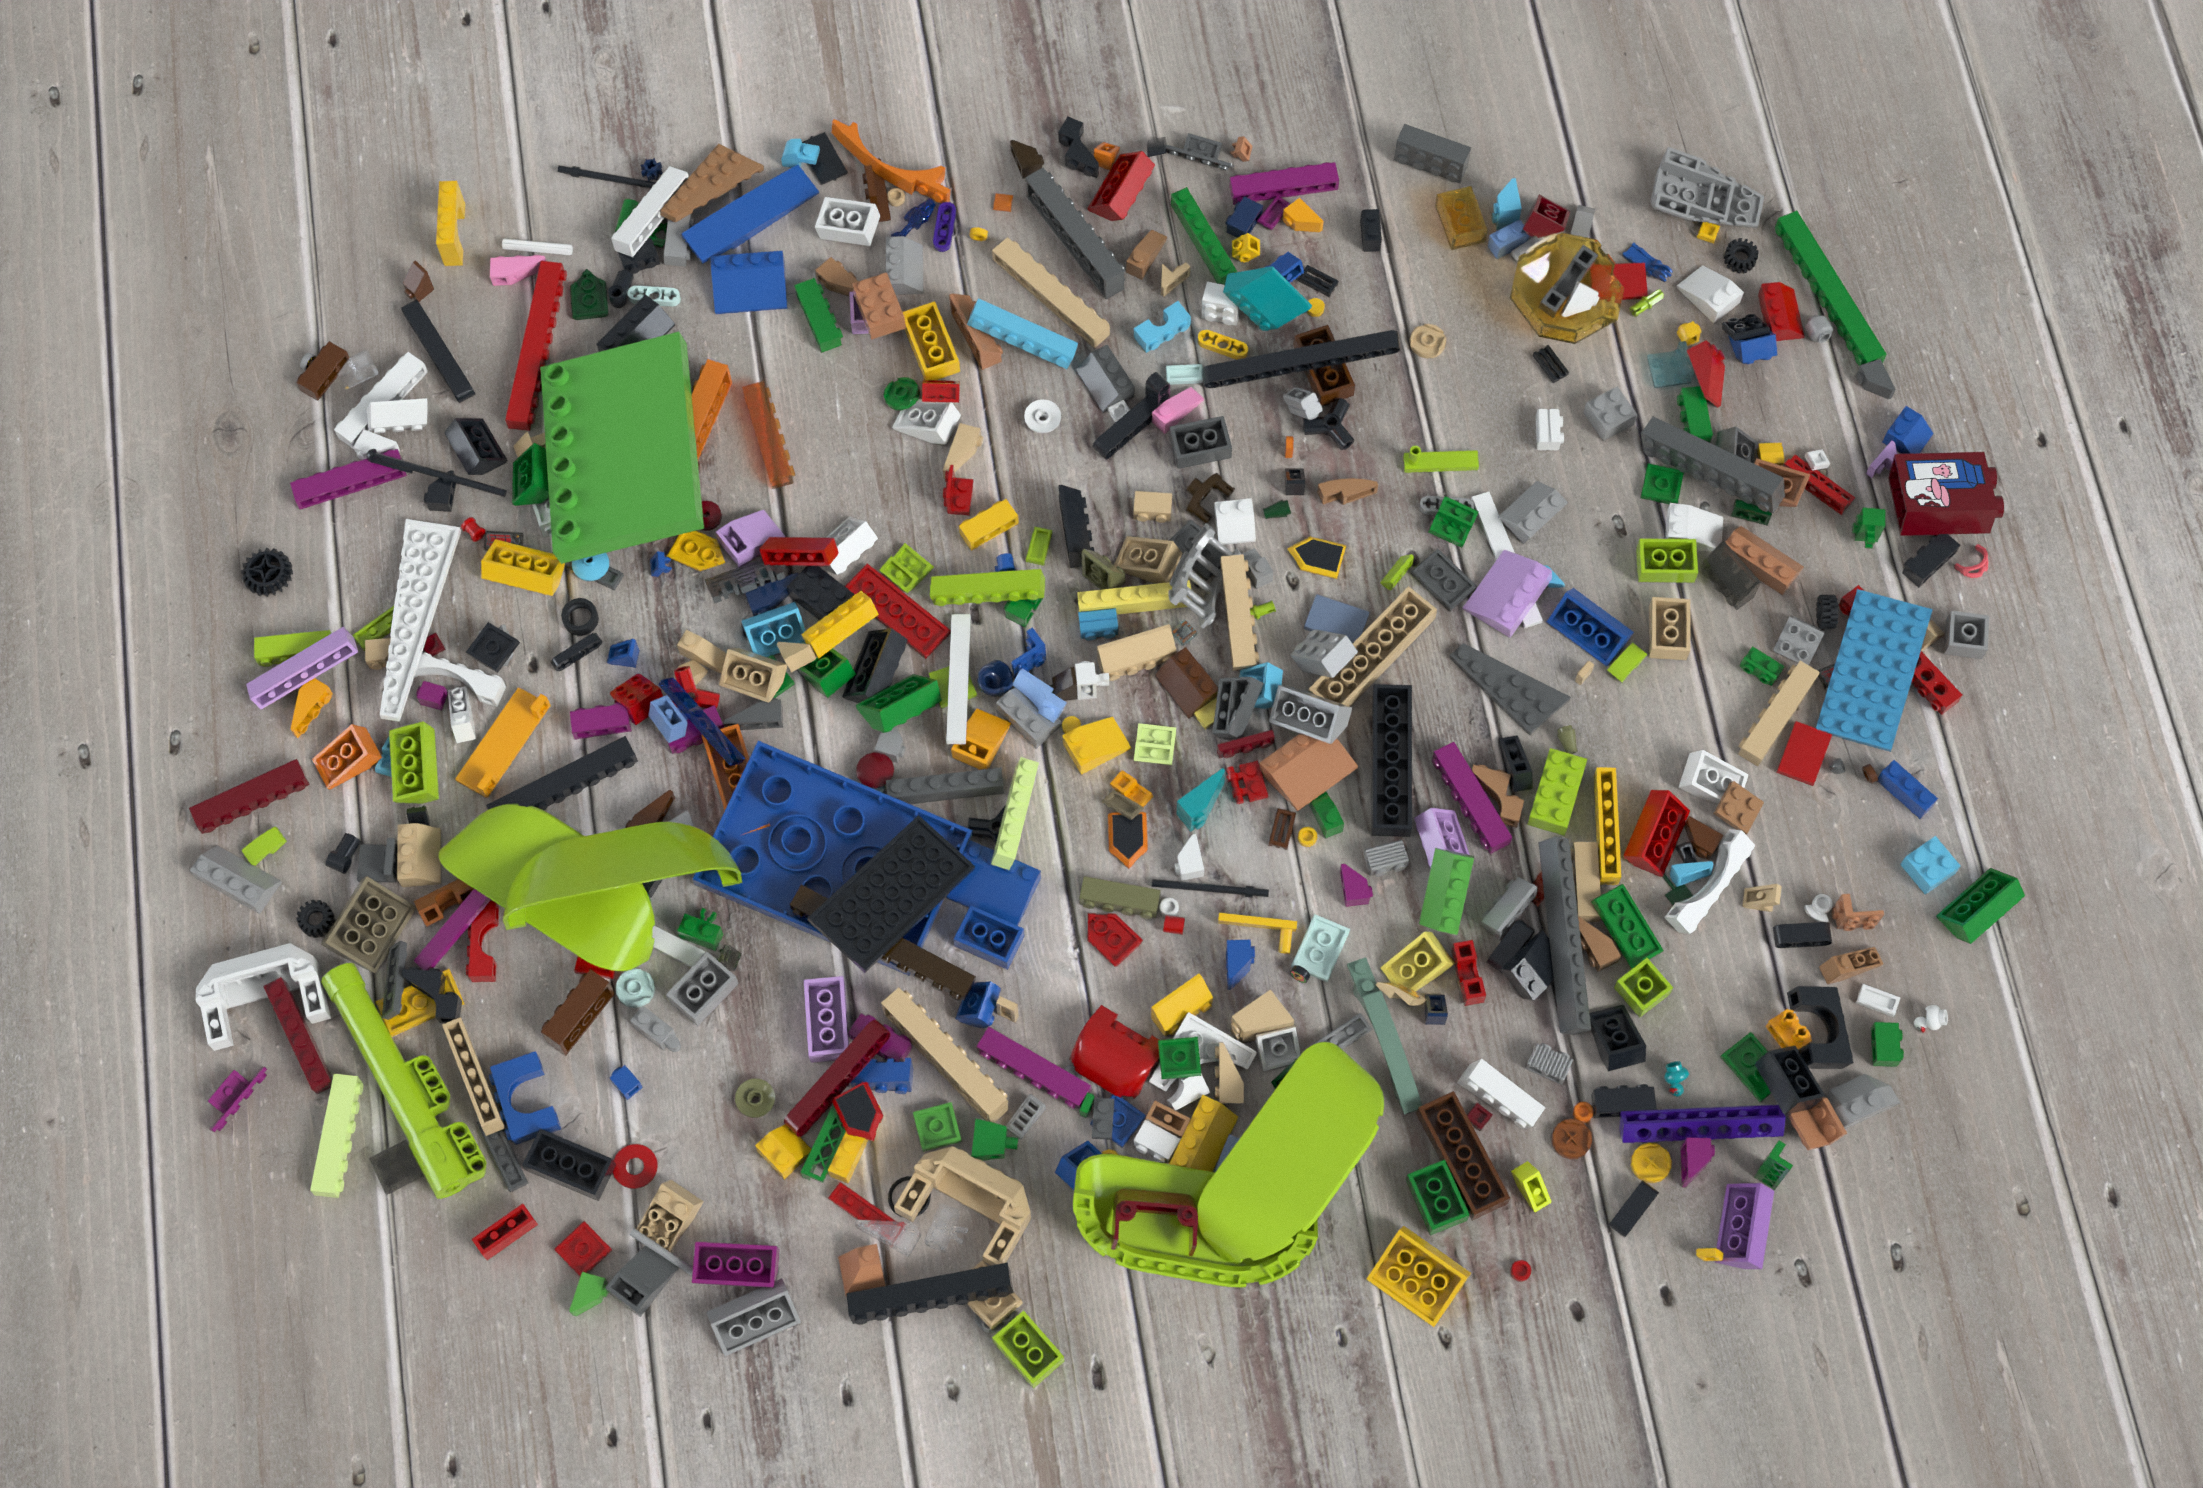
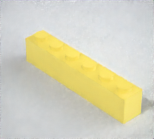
[1077,580,1191,615]

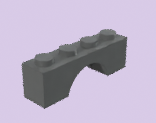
[1538,245,1598,318]

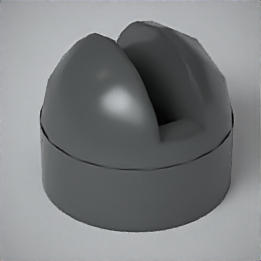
[1829,758,1845,774]

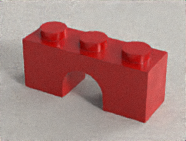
[1451,940,1486,1006]

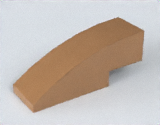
[1317,478,1378,505]

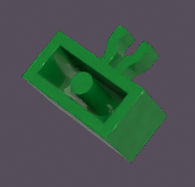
[1852,507,1885,549]
[677,908,723,951]

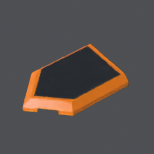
[1108,812,1148,869]

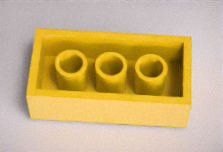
[903,301,960,380]

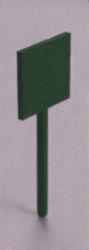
[1663,873,1693,906]

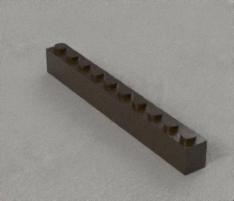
[790,884,976,1001]

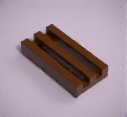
[1268,808,1296,850]

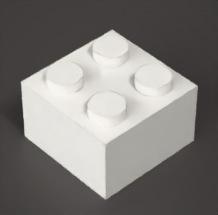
[1201,281,1241,326]

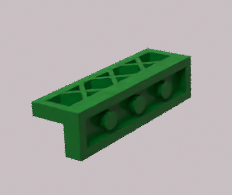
[800,1105,846,1183]
[1754,1140,1793,1190]

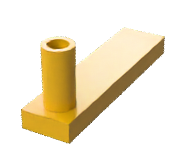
[1218,913,1297,954]

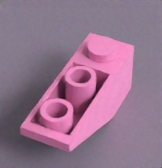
[490,255,546,286]

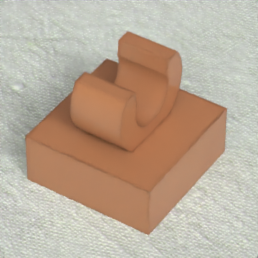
[1230,136,1252,162]

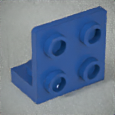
[1011,627,1046,678]

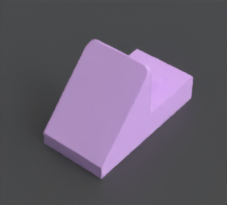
[1866,441,1897,478]

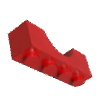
[466,901,500,982]

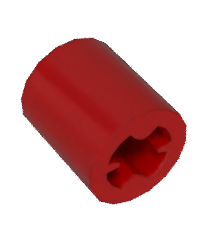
[1163,915,1185,935]

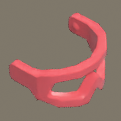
[1954,544,1988,578]

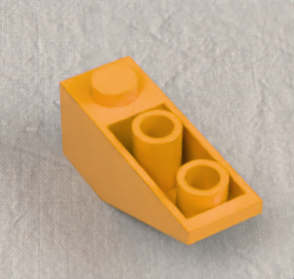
[290,678,333,738]

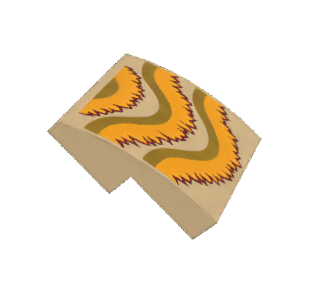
[1376,982,1427,1006]

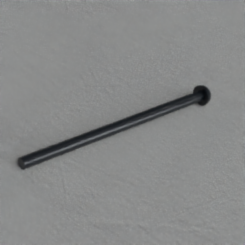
[366,449,507,497]

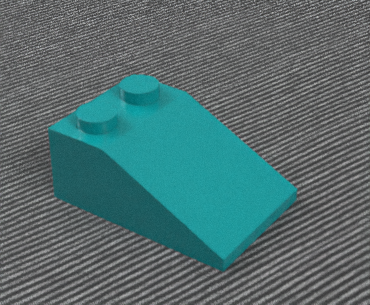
[1176,768,1225,832]

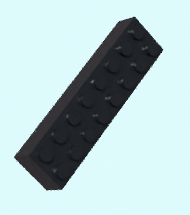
[1371,684,1412,837]

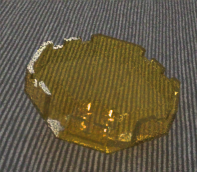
[1510,233,1624,344]

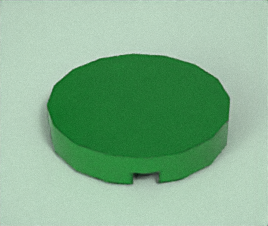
[883,377,920,410]

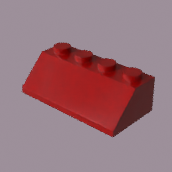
[1087,151,1155,221]
[1623,790,1690,877]

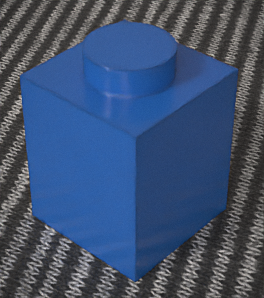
[610,1065,643,1100]

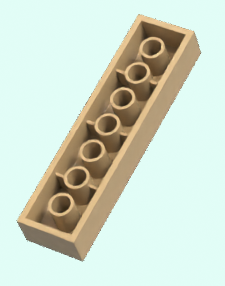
[1308,586,1437,707]
[881,987,1008,1123]

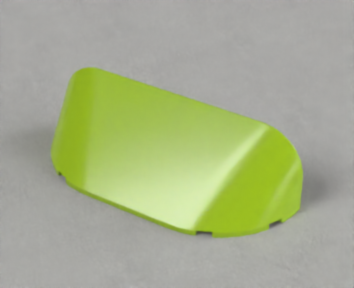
[439,804,655,971]
[503,822,742,930]
[1197,1042,1384,1263]
[1073,1154,1318,1287]

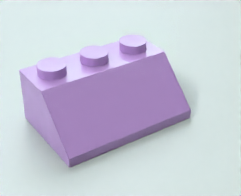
[1414,808,1470,868]

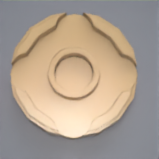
[1409,324,1446,359]

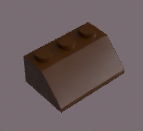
[1155,647,1218,719]

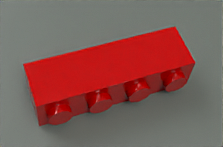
[759,537,839,566]

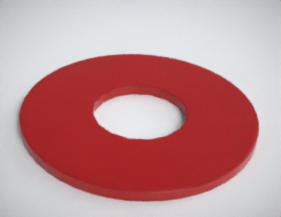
[613,1144,658,1189]

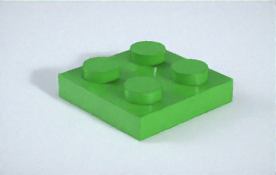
[913,1102,962,1152]

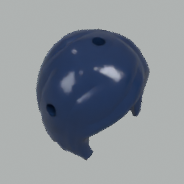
[977,660,1013,697]

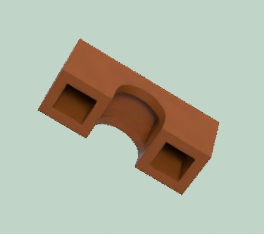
[414,879,474,927]

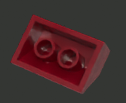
[1523,194,1570,238]

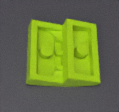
[880,543,934,593]

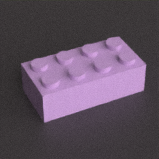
[804,976,849,1063]

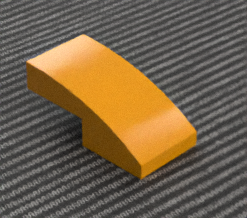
[1110,770,1153,807]

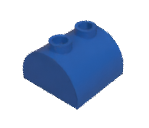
[955,981,1001,1028]

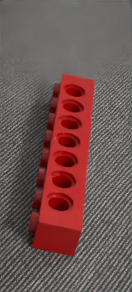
[1838,585,1963,715]

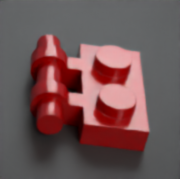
[1226,760,1268,804]

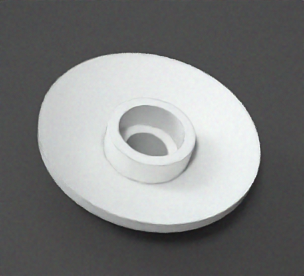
[1024,399,1061,433]

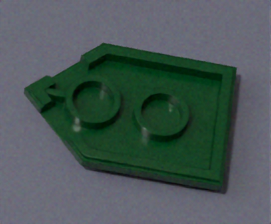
[570,269,609,320]

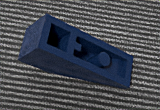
[745,572,799,616]

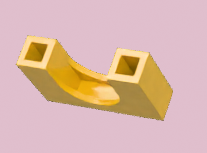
[436,181,465,266]

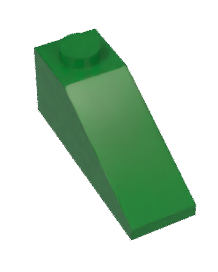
[1309,791,1344,839]

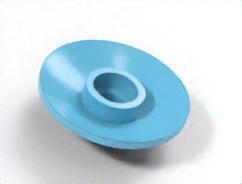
[572,553,609,581]

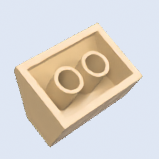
[719,648,788,702]
[397,823,441,887]

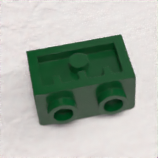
[1731,499,1772,526]

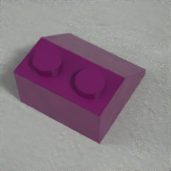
[1680,1138,1715,1187]

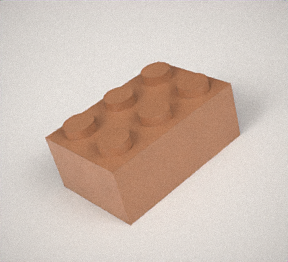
[852,272,906,340]

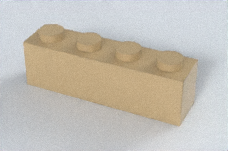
[1570,842,1601,922]

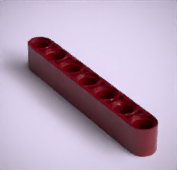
[784,1020,891,1137]

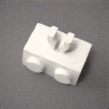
[1075,661,1109,700]

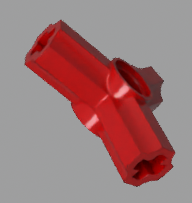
[672,666,720,710]

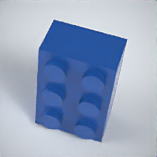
[954,905,1025,970]

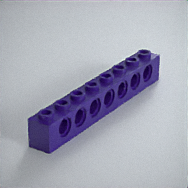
[1619,1105,1786,1143]

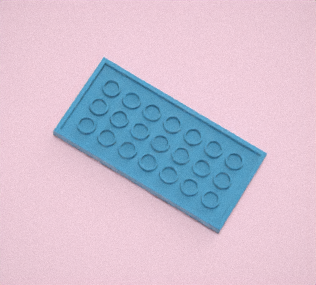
[1816,589,1933,752]

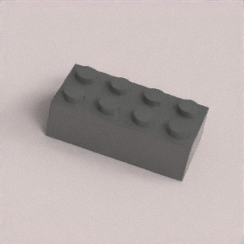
[1394,124,1471,183]

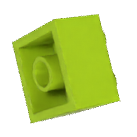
[1614,958,1673,1018]

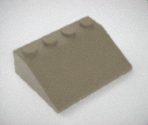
[321,876,416,974]

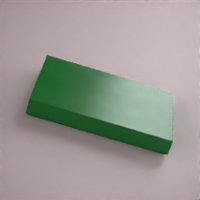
[1720,1032,1772,1102]

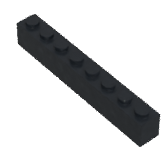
[486,736,638,810]
[846,1262,1014,1325]

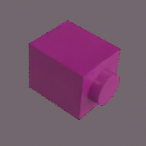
[416,681,448,711]

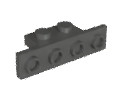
[1165,133,1234,171]

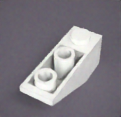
[448,686,476,743]

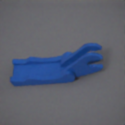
[1623,243,1673,282]

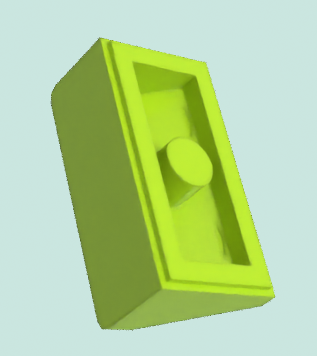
[1380,554,1414,591]

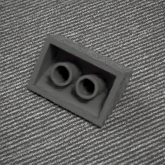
[1076,345,1135,413]

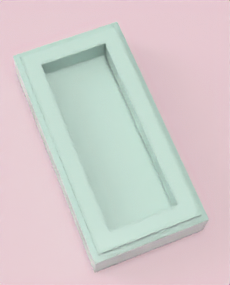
[1166,364,1203,385]

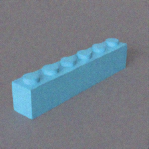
[967,298,1078,369]

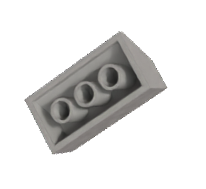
[1269,685,1352,744]
[190,846,282,914]
[706,1278,801,1356]

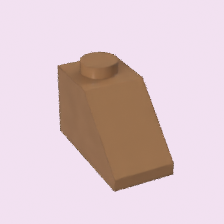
[1145,1101,1190,1137]

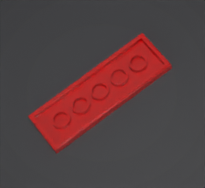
[845,563,951,659]

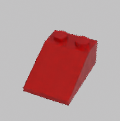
[1687,340,1725,408]

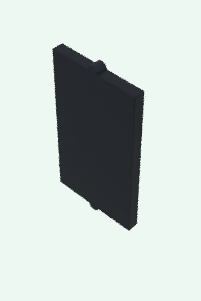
[802,132,848,185]

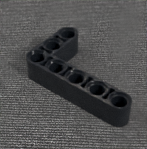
[1092,372,1170,460]

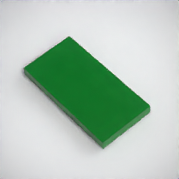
[1591,884,1664,969]

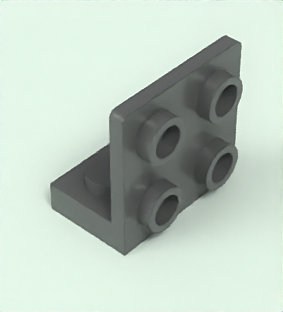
[357,838,397,883]

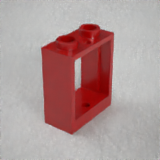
[922,380,960,403]

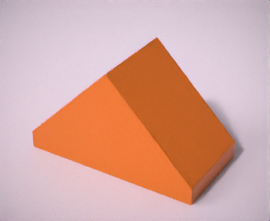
[1094,142,1120,170]

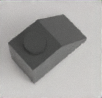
[1856,359,1896,399]

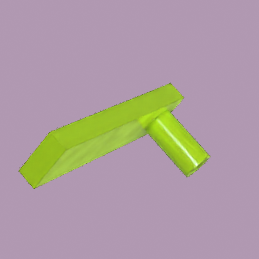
[1403,446,1479,473]

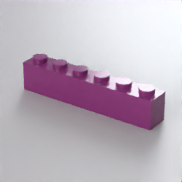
[1229,162,1339,205]
[290,449,407,510]
[1432,742,1512,854]
[976,1027,1092,1109]

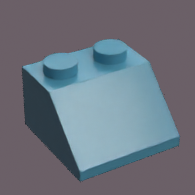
[1491,178,1522,230]
[1239,662,1283,709]

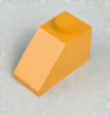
[1283,197,1324,232]

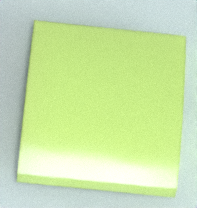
[1134,723,1177,765]

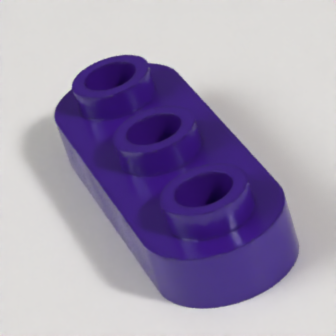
[933,202,956,252]

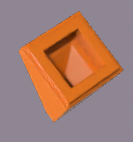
[993,193,1013,212]

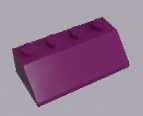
[692,1242,780,1288]

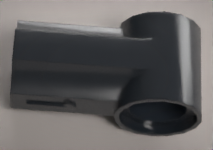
[608,270,634,308]
[326,833,361,874]

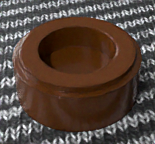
[1862,764,1878,784]

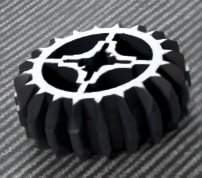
[241,547,293,597]

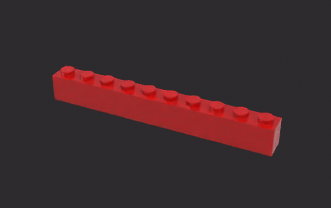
[505,261,567,431]

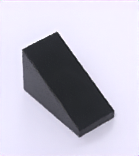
[1675,842,1697,863]

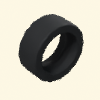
[561,598,599,636]

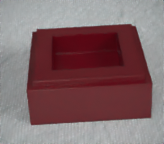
[423,633,446,657]
[1467,1103,1493,1131]

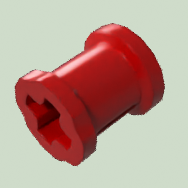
[461,517,486,542]

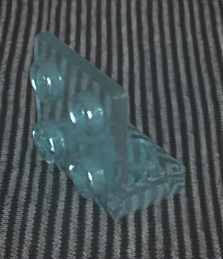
[1647,341,1694,388]

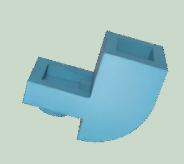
[781,139,820,168]

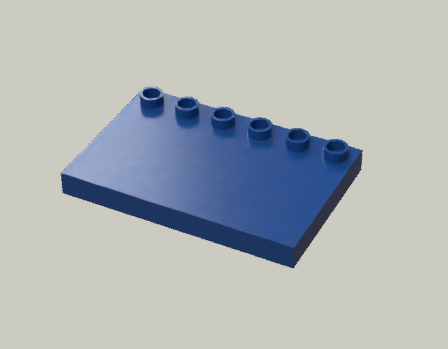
[692,741,972,976]

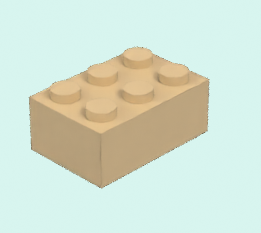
[1649,597,1690,660]

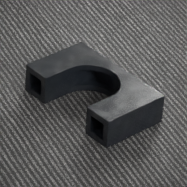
[1787,986,1854,1069]

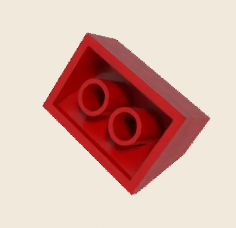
[1758,282,1805,341]

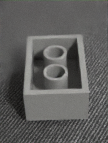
[1290,629,1358,678]
[666,952,739,1026]

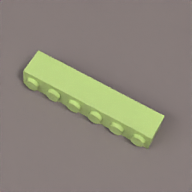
[991,757,1039,870]
[310,1074,363,1198]

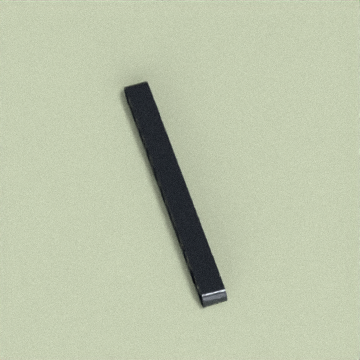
[1202,330,1400,388]

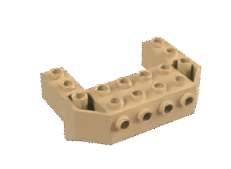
[894,1146,1031,1266]

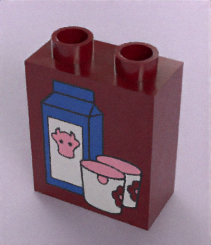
[1888,452,2004,536]

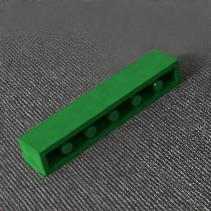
[1171,187,1237,285]

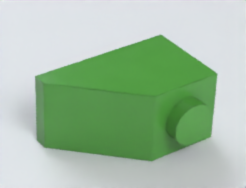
[569,1272,608,1316]

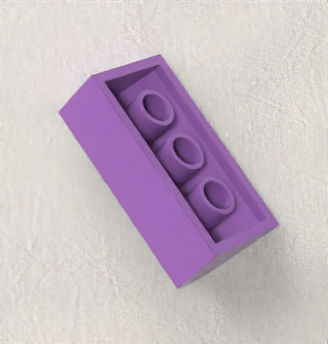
[1714,1183,1774,1269]

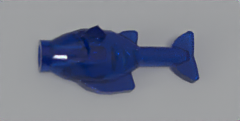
[891,198,936,237]

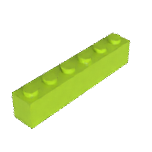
[930,569,1045,606]

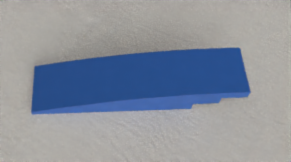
[681,165,819,264]

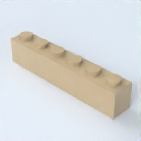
[1220,554,1259,671]
[1738,660,1820,767]
[442,1017,505,1136]

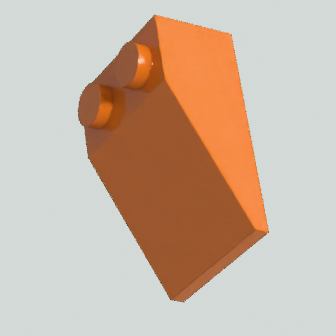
[312,724,382,790]

